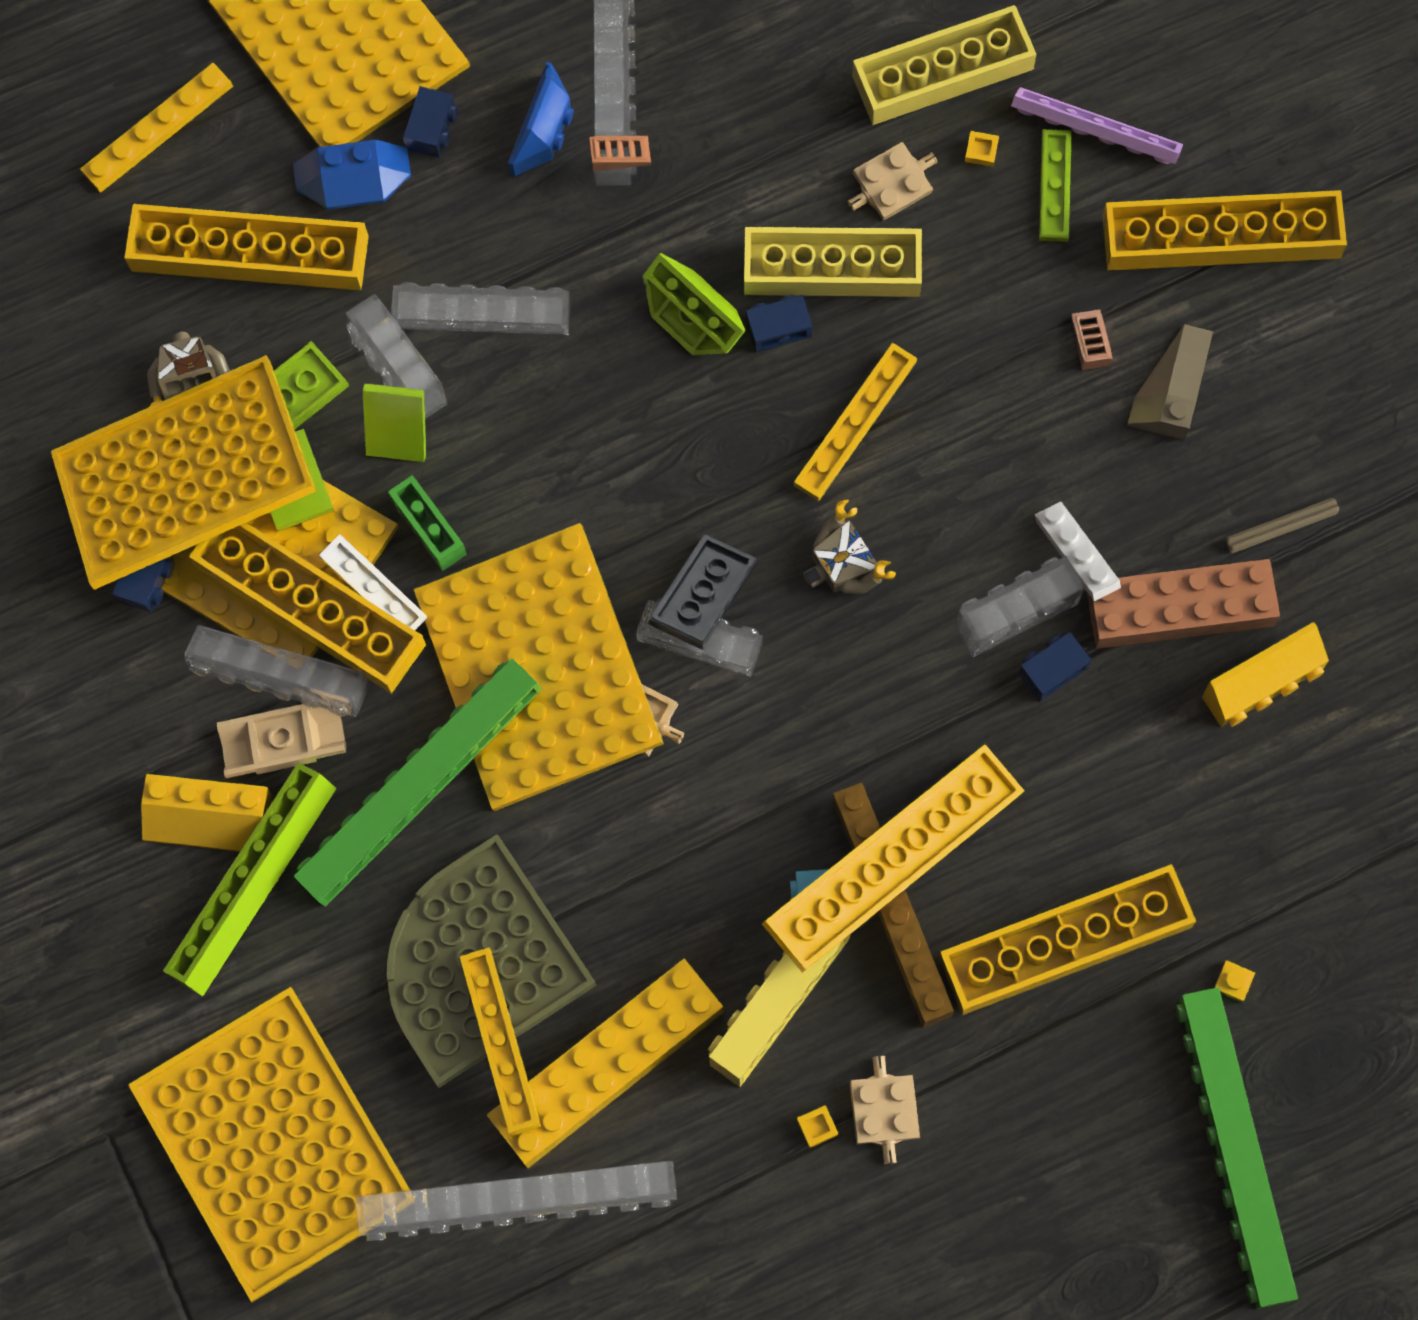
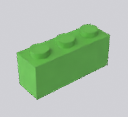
[388,475,467,572]

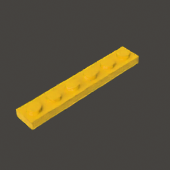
[80,63,233,193]
[794,343,917,502]
[459,947,541,1136]

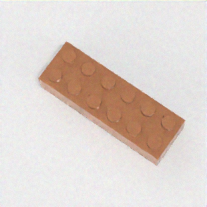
[1087,559,1280,649]

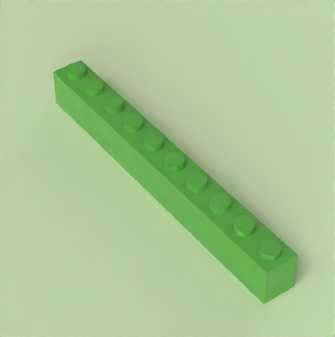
[294,658,542,907]
[1176,987,1298,1309]

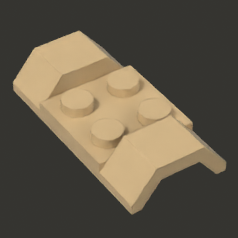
[217,697,347,778]

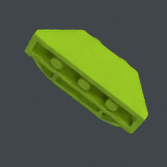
[643,253,745,355]

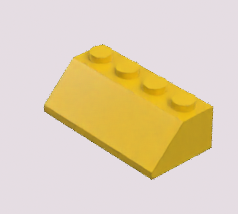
[1202,622,1329,728]
[141,774,273,852]

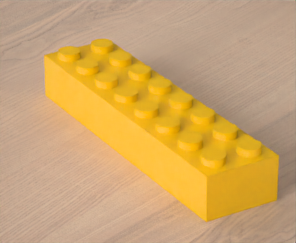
[1103,190,1347,271]
[125,204,369,291]
[189,523,426,694]
[938,864,1196,1016]
[487,959,724,1168]

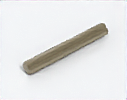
[1225,498,1339,553]

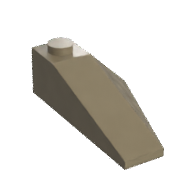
[1127,324,1213,441]

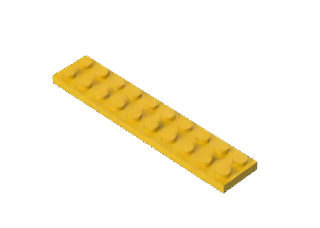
[762,745,1024,973]

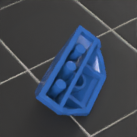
[508,62,574,176]
[293,140,411,210]

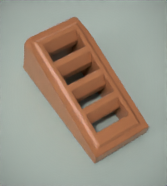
[589,136,651,172]
[1071,309,1113,370]

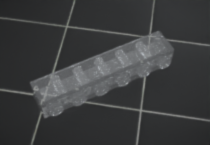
[391,282,571,335]
[184,625,370,717]

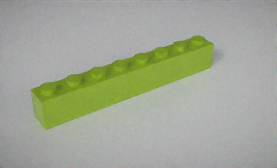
[163,763,337,996]

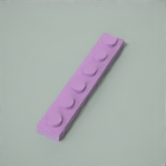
[1011,87,1183,164]

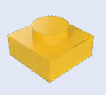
[965,131,999,167]
[1214,960,1255,1003]
[797,1105,838,1148]

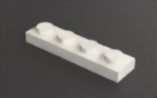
[1035,502,1121,601]
[318,534,427,630]

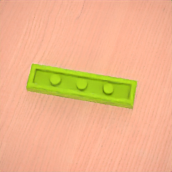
[1039,129,1071,242]

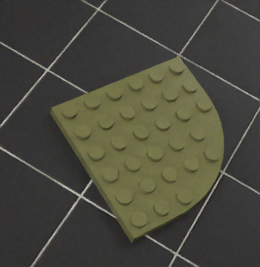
[387,834,597,1088]

